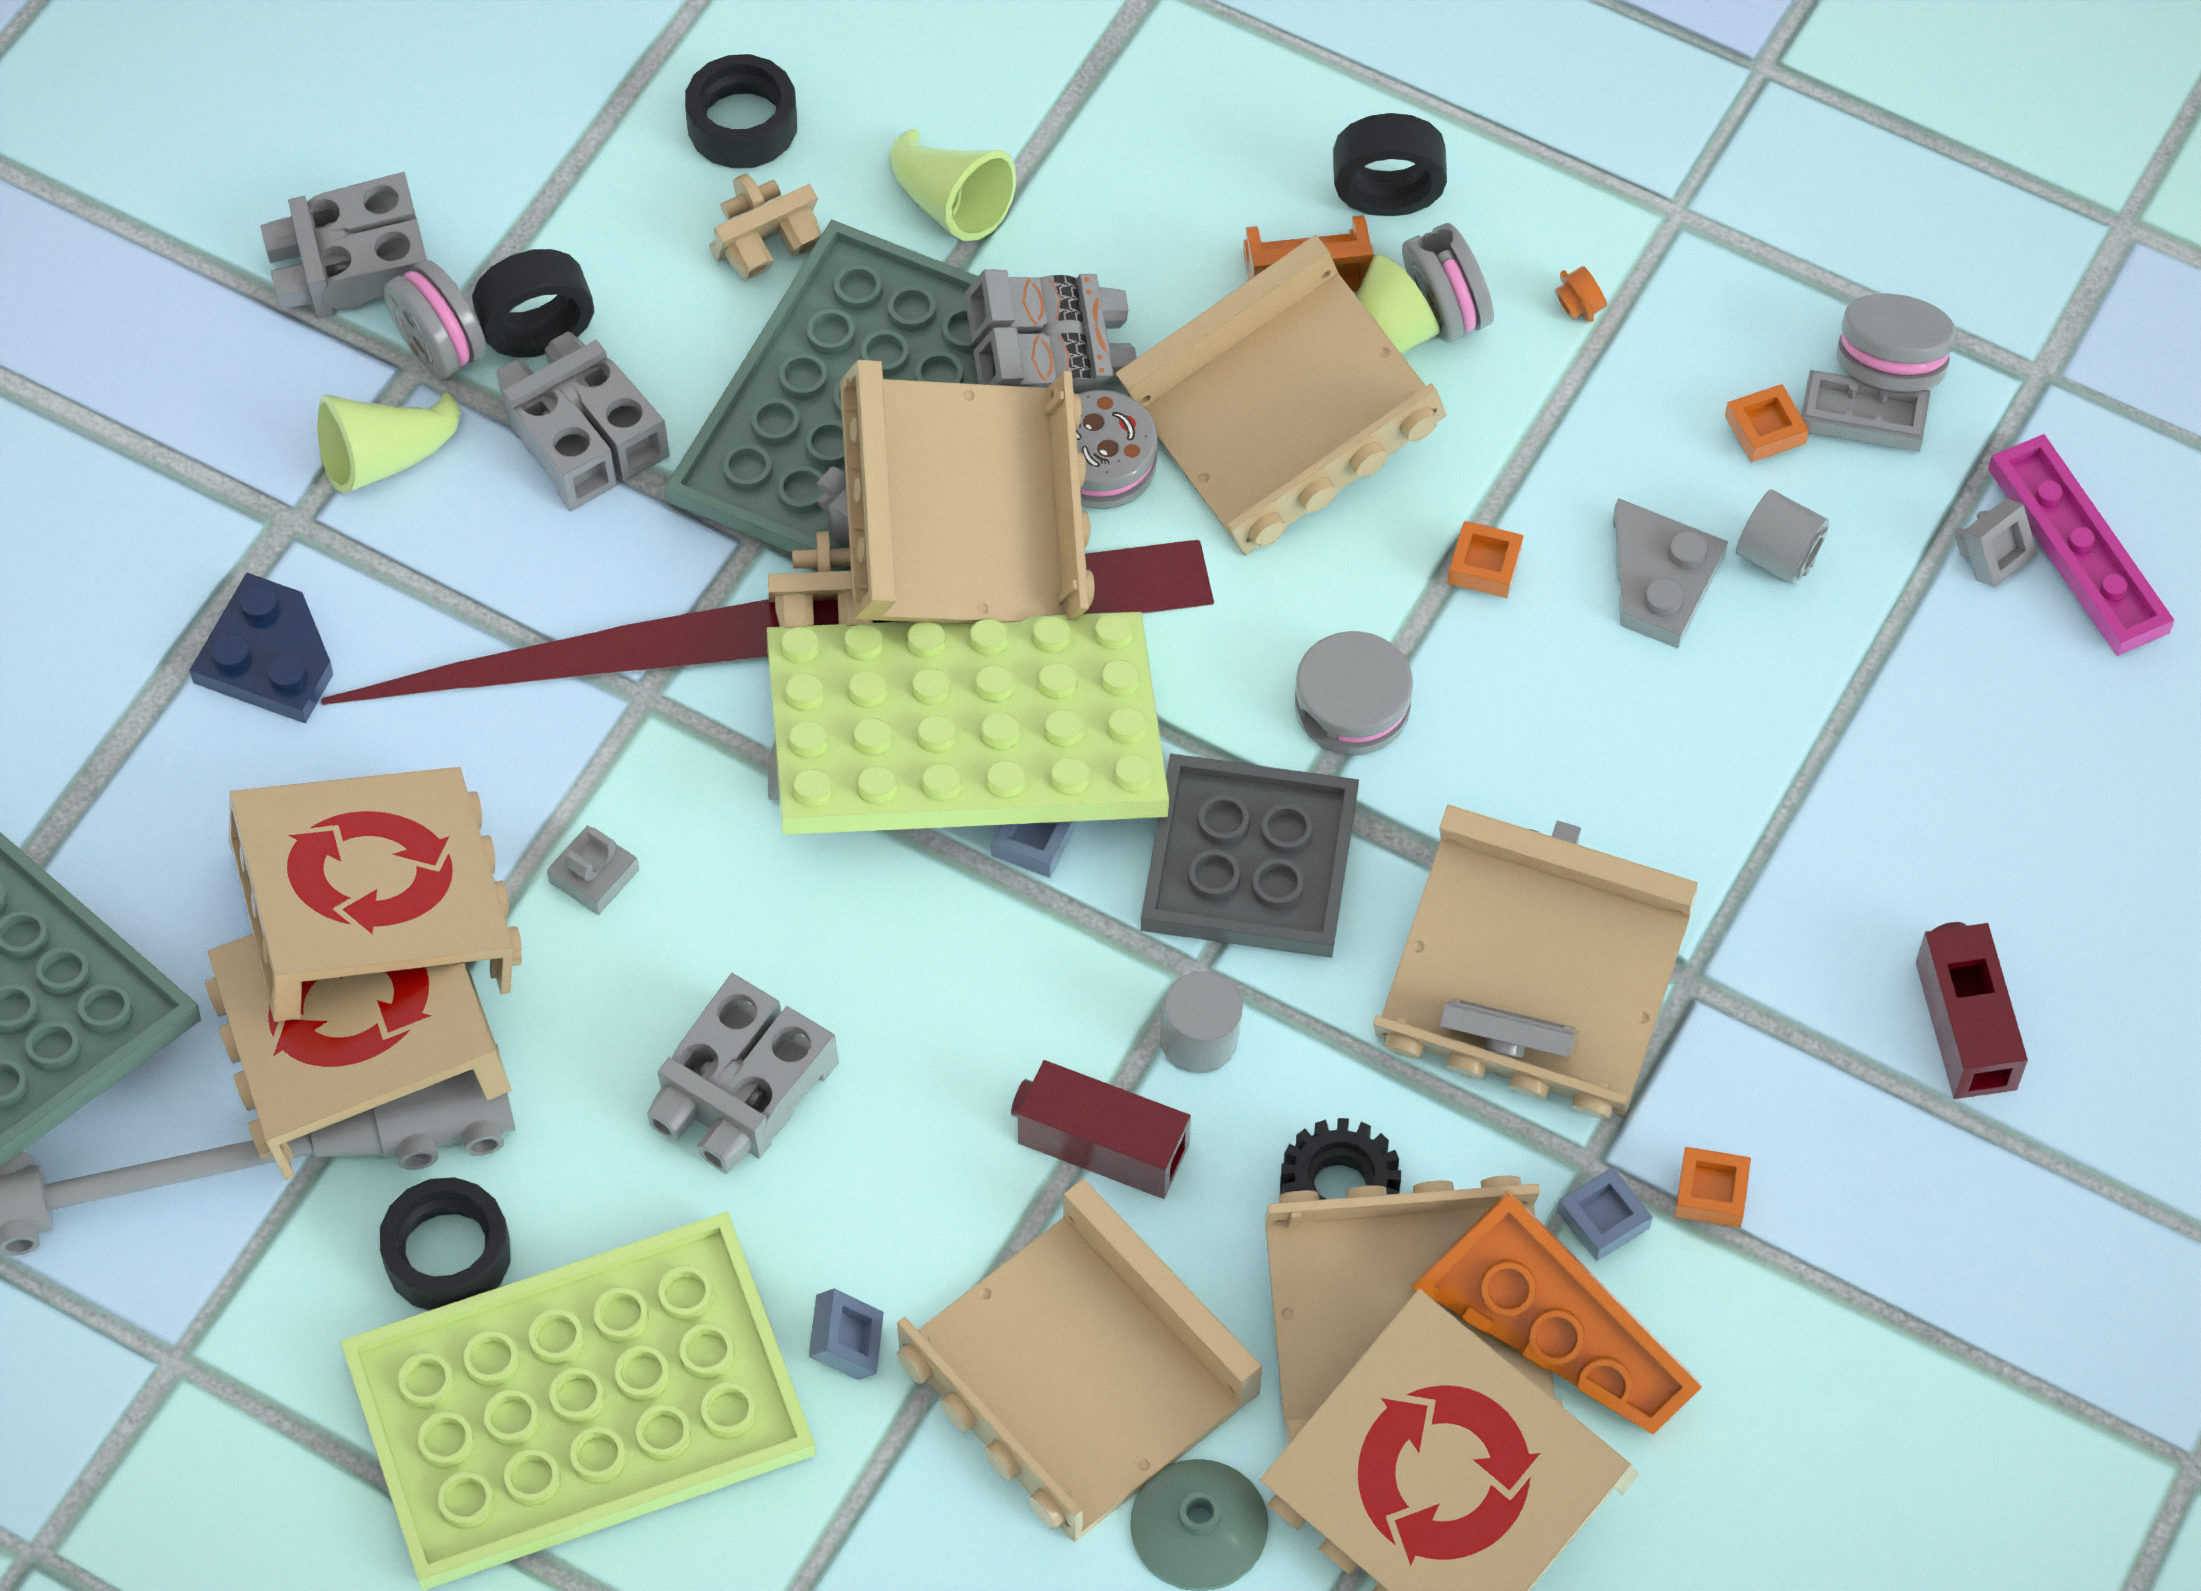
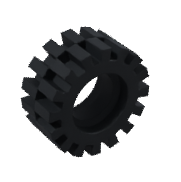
[1279,1118,1401,1200]

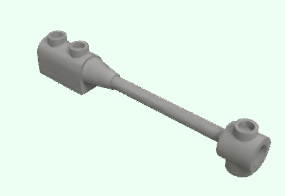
[0,1044,516,1256]

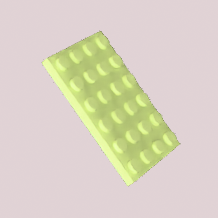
[767,612,1169,835]
[340,1211,816,1591]

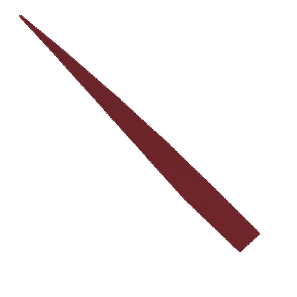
[321,540,1214,705]

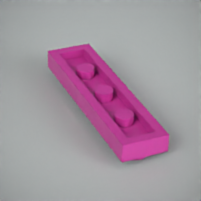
[1988,434,2175,656]

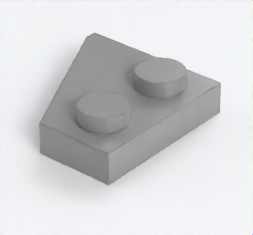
[1613,498,1728,649]

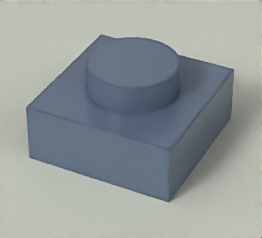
[991,821,1076,878]
[1557,1167,1653,1262]
[809,1288,884,1380]

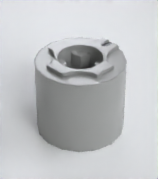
[1736,489,1829,584]
[1160,972,1243,1073]

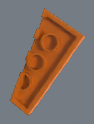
[1411,1189,1702,1435]

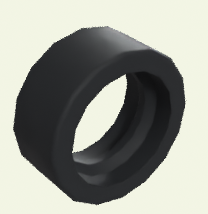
[685,54,797,169]
[1333,113,1447,216]
[472,249,595,358]
[380,1177,511,1311]

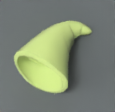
[889,129,1016,241]
[1356,254,1440,354]
[317,392,461,494]

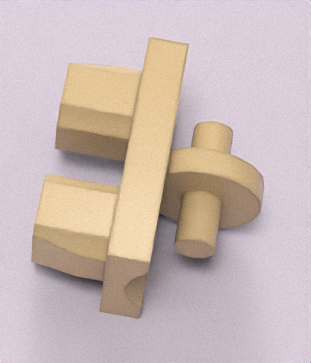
[709,173,822,281]
[768,531,873,628]

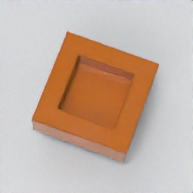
[1725,384,1809,463]
[1447,521,1524,598]
[1674,1146,1751,1228]

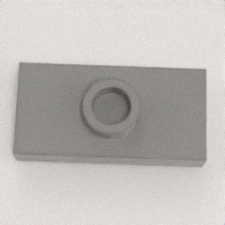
[1801,370,1931,452]
[1440,998,1578,1058]

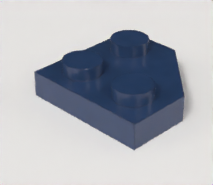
[189,572,333,724]

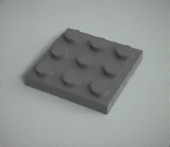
[1140,753,1359,958]

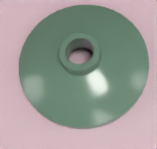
[1130,1459,1268,1591]

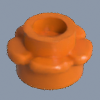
[1554,265,1607,323]

